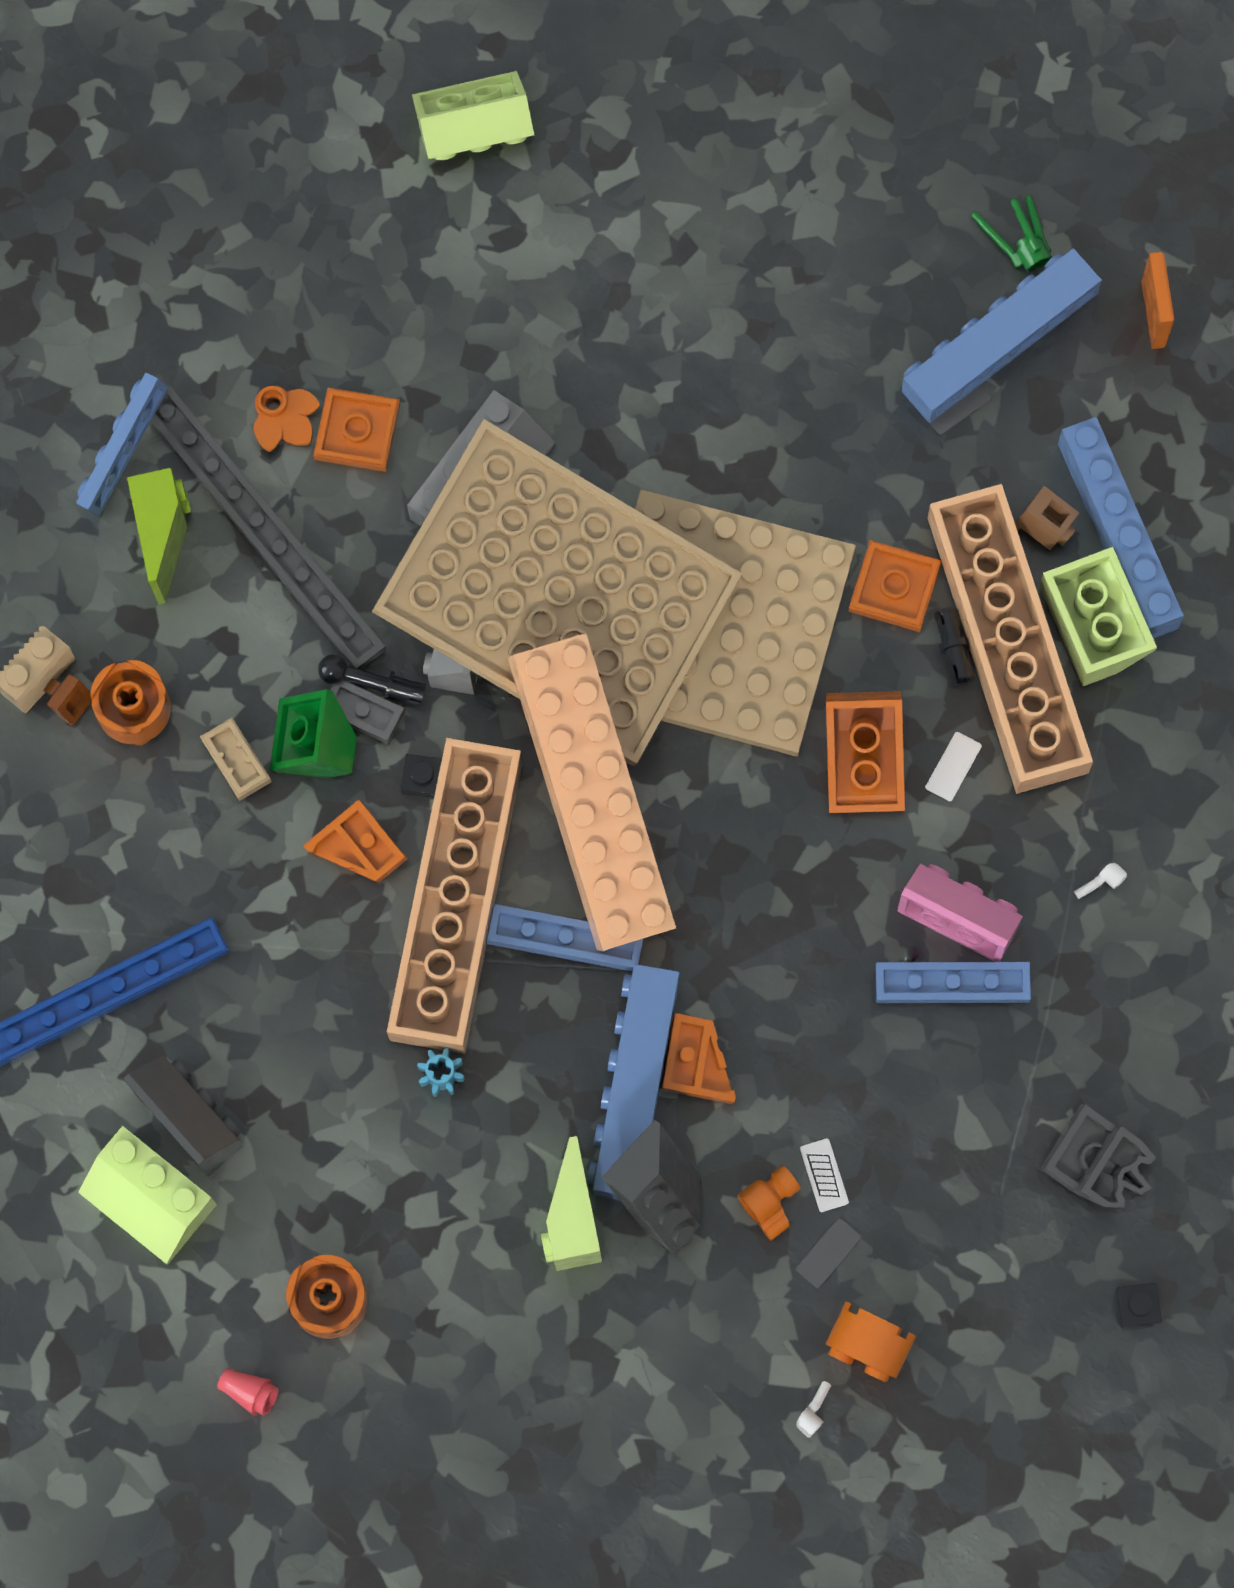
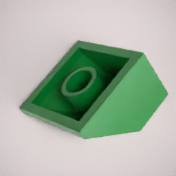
[269,689,357,778]

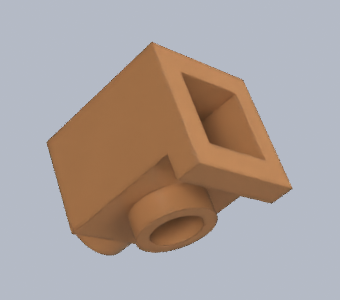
[1015,486,1079,550]

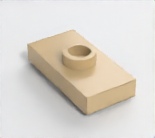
[200,717,272,801]

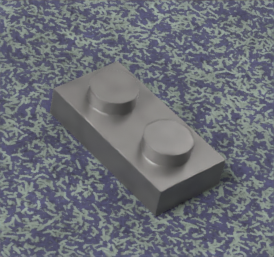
[331,680,405,745]

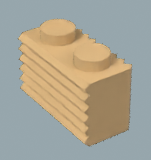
[0,626,76,714]

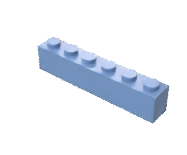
[901,248,1102,423]
[1058,417,1184,638]
[587,964,679,1200]

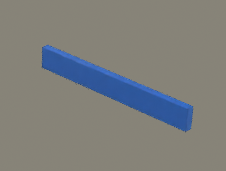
[0,917,230,1067]

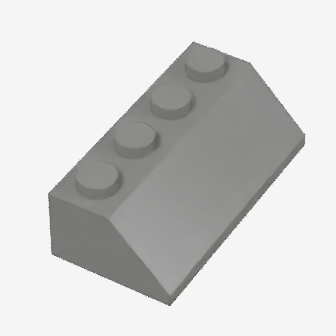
[407,390,556,527]

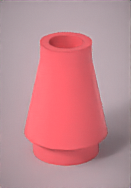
[217,1368,279,1416]

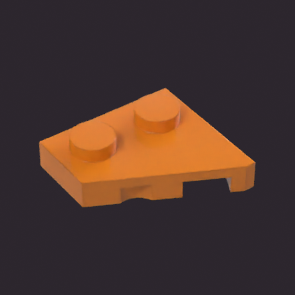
[303,800,408,883]
[660,1013,736,1104]

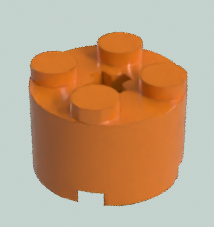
[91,660,172,745]
[286,1255,368,1339]
[825,1301,917,1383]

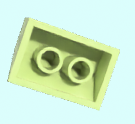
[412,71,534,160]
[1039,547,1157,687]
[78,1126,217,1265]

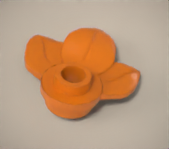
[253,386,320,452]

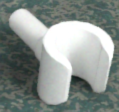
[1074,863,1127,899]
[796,1381,831,1438]

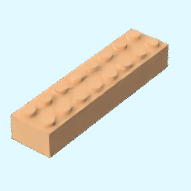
[927,484,1093,794]
[508,633,676,951]
[387,738,523,1054]

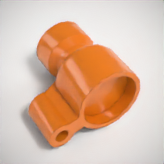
[737,1165,801,1241]

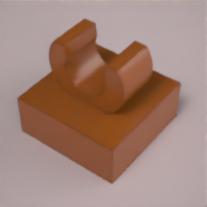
[43,674,91,726]

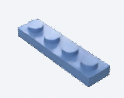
[76,372,169,517]
[487,904,643,972]
[875,962,1031,1003]

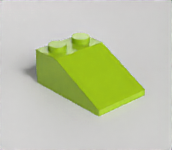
[127,468,191,604]

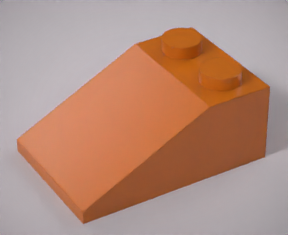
[826,691,905,813]

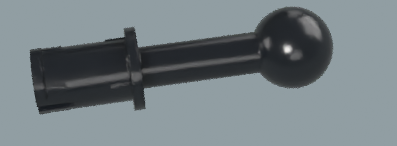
[318,654,427,707]

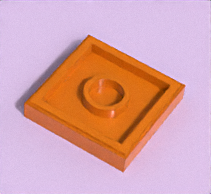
[1141,252,1175,349]
[313,388,400,472]
[848,540,942,632]

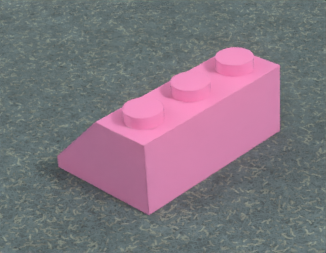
[897,864,1023,962]

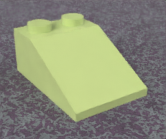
[541,1136,602,1271]

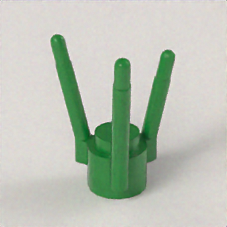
[971,195,1052,272]

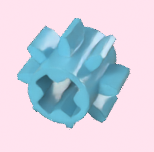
[417,1048,465,1097]

